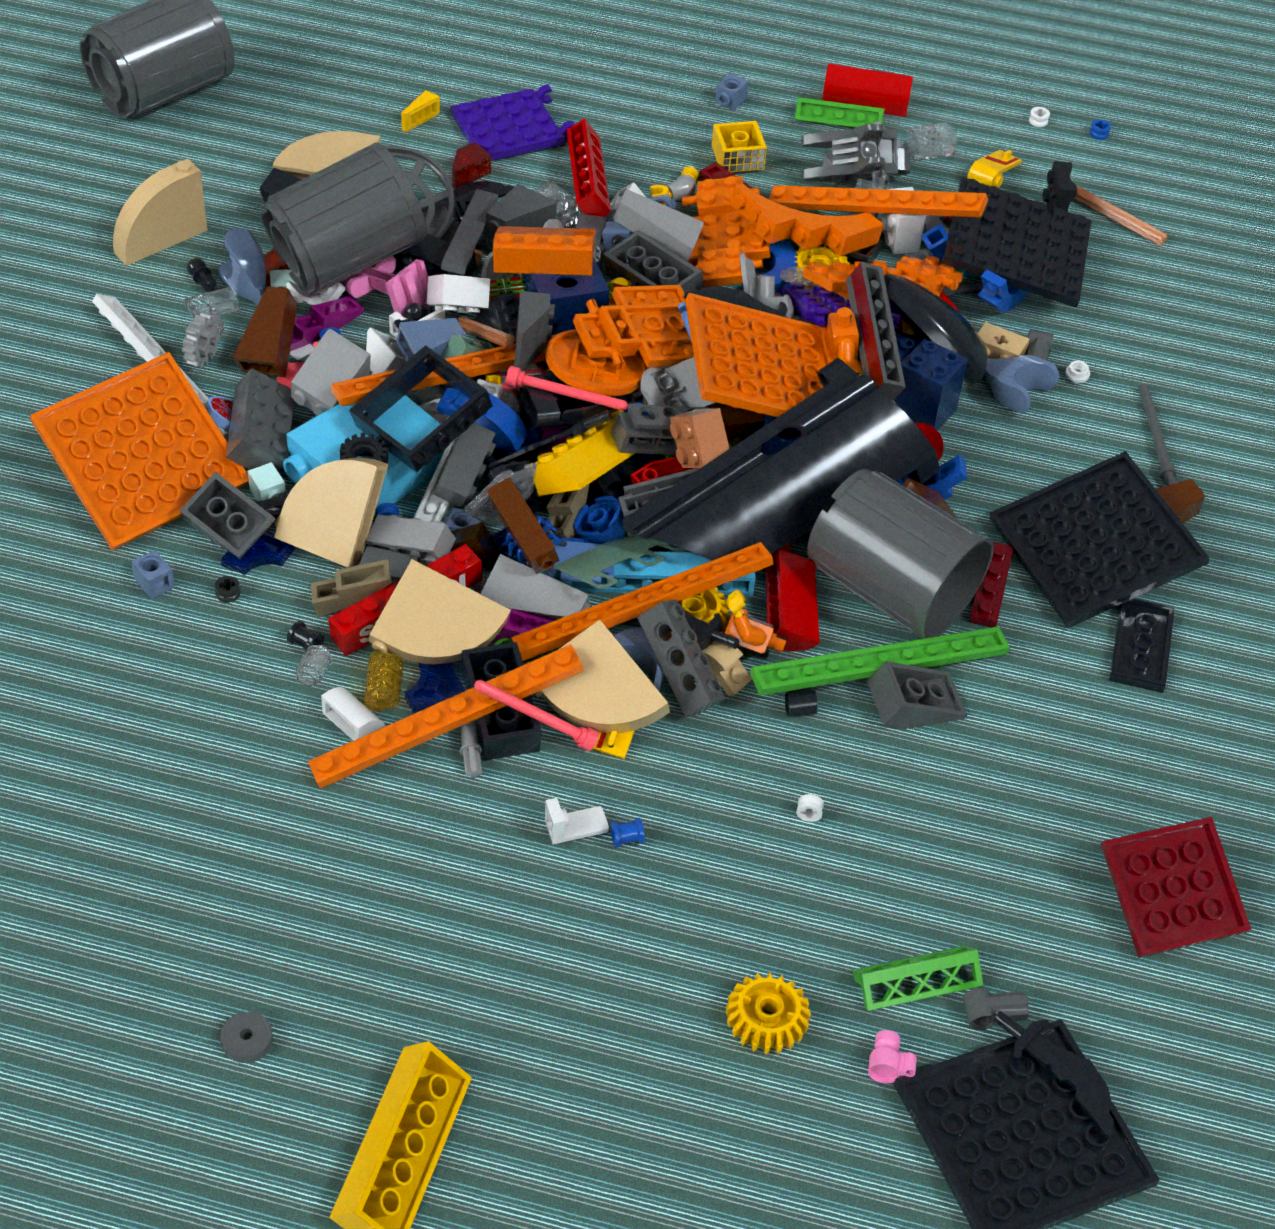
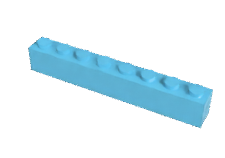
[541,552,756,596]

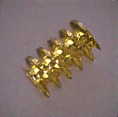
[364,649,404,711]

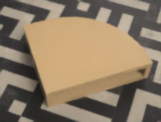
[273,131,381,180]
[113,158,208,266]
[274,458,388,568]
[369,559,511,664]
[534,620,670,733]

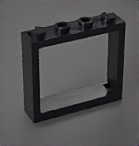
[349,345,493,473]

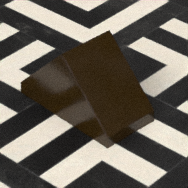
[450,522,500,570]

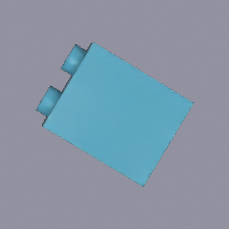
[283,395,446,516]

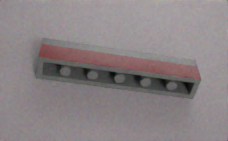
[846,262,906,401]

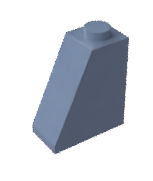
[396,318,465,362]

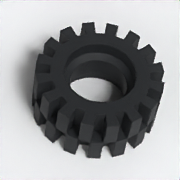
[340,433,388,469]

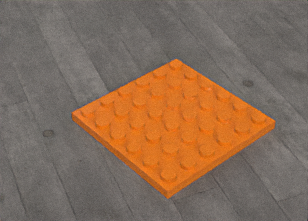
[685,293,833,417]
[30,352,249,551]

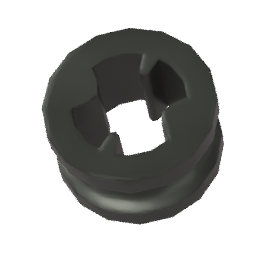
[215,576,241,603]

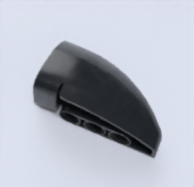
[884,274,988,384]
[515,370,641,431]

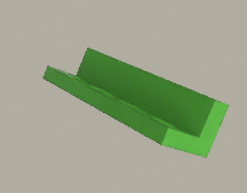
[795,97,884,128]
[853,945,984,1011]

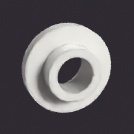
[1065,361,1090,383]

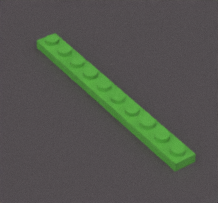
[750,627,1010,696]

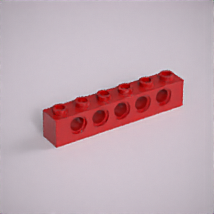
[567,118,611,217]

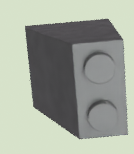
[486,184,557,252]

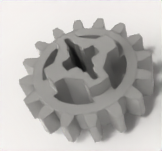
[182,312,221,368]

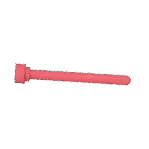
[505,366,628,411]
[474,680,599,751]

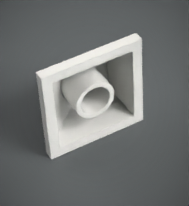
[366,327,406,375]

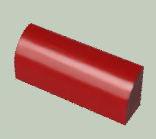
[822,63,913,117]
[765,549,820,652]

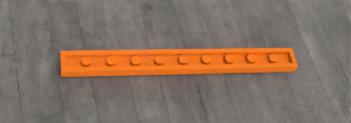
[768,185,988,217]
[331,334,557,406]
[511,542,773,661]
[308,644,584,789]

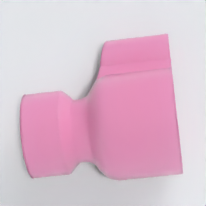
[868,1030,917,1084]

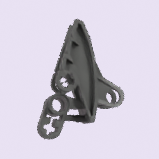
[801,124,910,185]

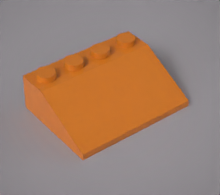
[493,226,596,276]

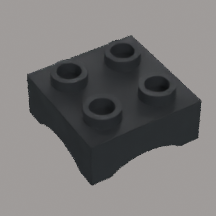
[1043,161,1077,212]

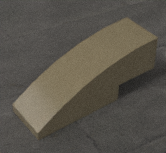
[545,484,589,540]
[311,559,392,617]

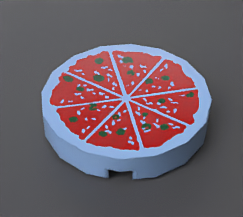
[205,396,233,431]

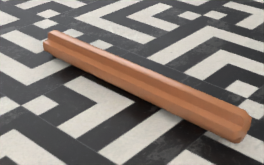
[1074,185,1167,246]
[458,317,516,349]

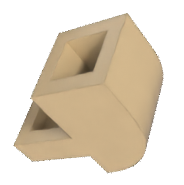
[702,641,752,697]

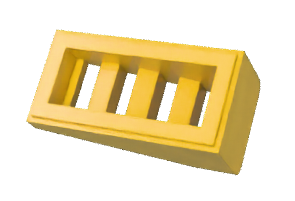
[401,90,440,132]

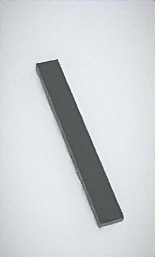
[441,189,499,275]

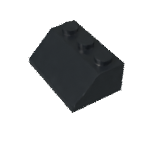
[473,293,519,348]

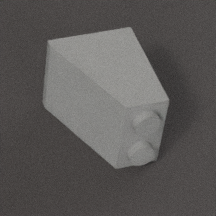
[291,328,371,416]

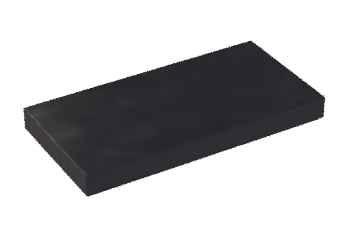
[1109,599,1175,693]

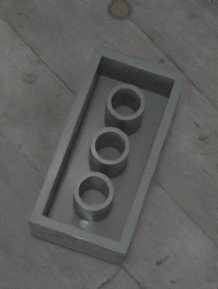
[603,230,704,293]
[225,368,294,472]

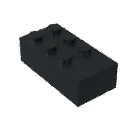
[462,642,541,761]

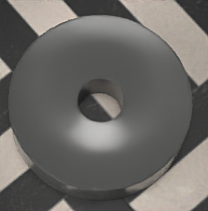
[220,1012,273,1063]

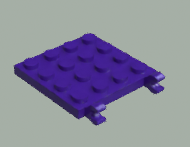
[451,85,575,163]
[782,283,901,329]

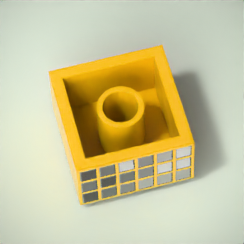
[711,121,767,173]

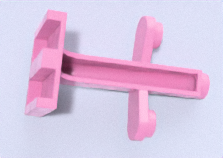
[346,256,431,318]

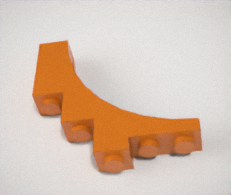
[729,183,884,256]

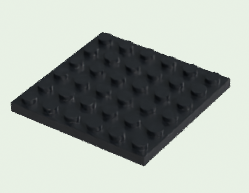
[942,177,1092,308]
[989,451,1209,628]
[894,1019,1160,1229]

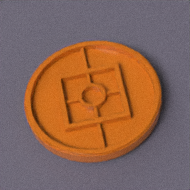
[545,329,646,396]

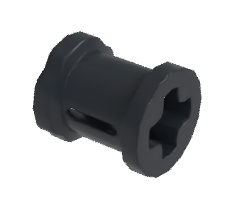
[287,621,324,655]

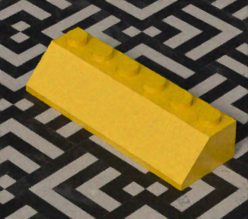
[529,410,646,496]
[329,1041,472,1229]

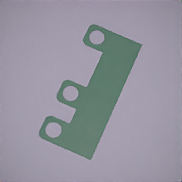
[553,533,686,589]

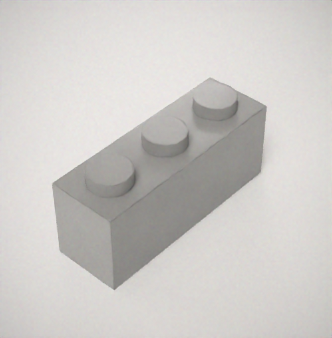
[366,514,456,563]

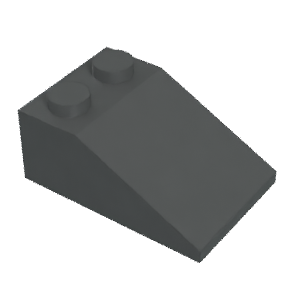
[514,291,555,371]
[180,472,276,559]
[867,661,967,729]

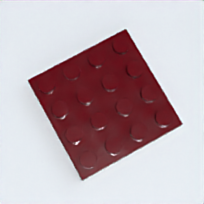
[1101,817,1252,958]

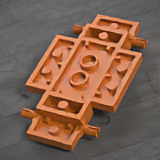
[682,176,770,288]
[802,256,963,306]
[573,285,694,369]

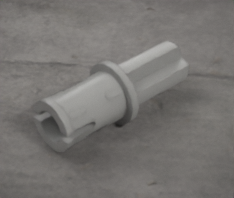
[459,723,483,778]

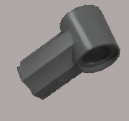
[1027,329,1054,361]
[963,989,1029,1030]

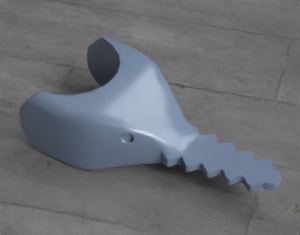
[219,228,266,306]
[984,355,1059,414]
[613,626,665,693]

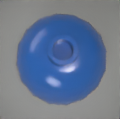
[574,496,626,544]

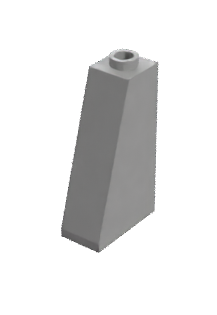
[613,189,704,262]
[481,554,592,621]

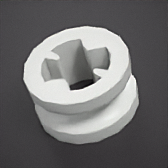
[1029,107,1050,127]
[796,794,824,822]

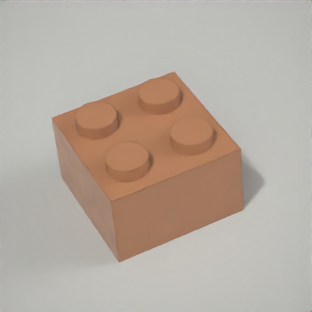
[670,408,729,468]

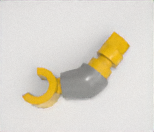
[650,166,699,206]

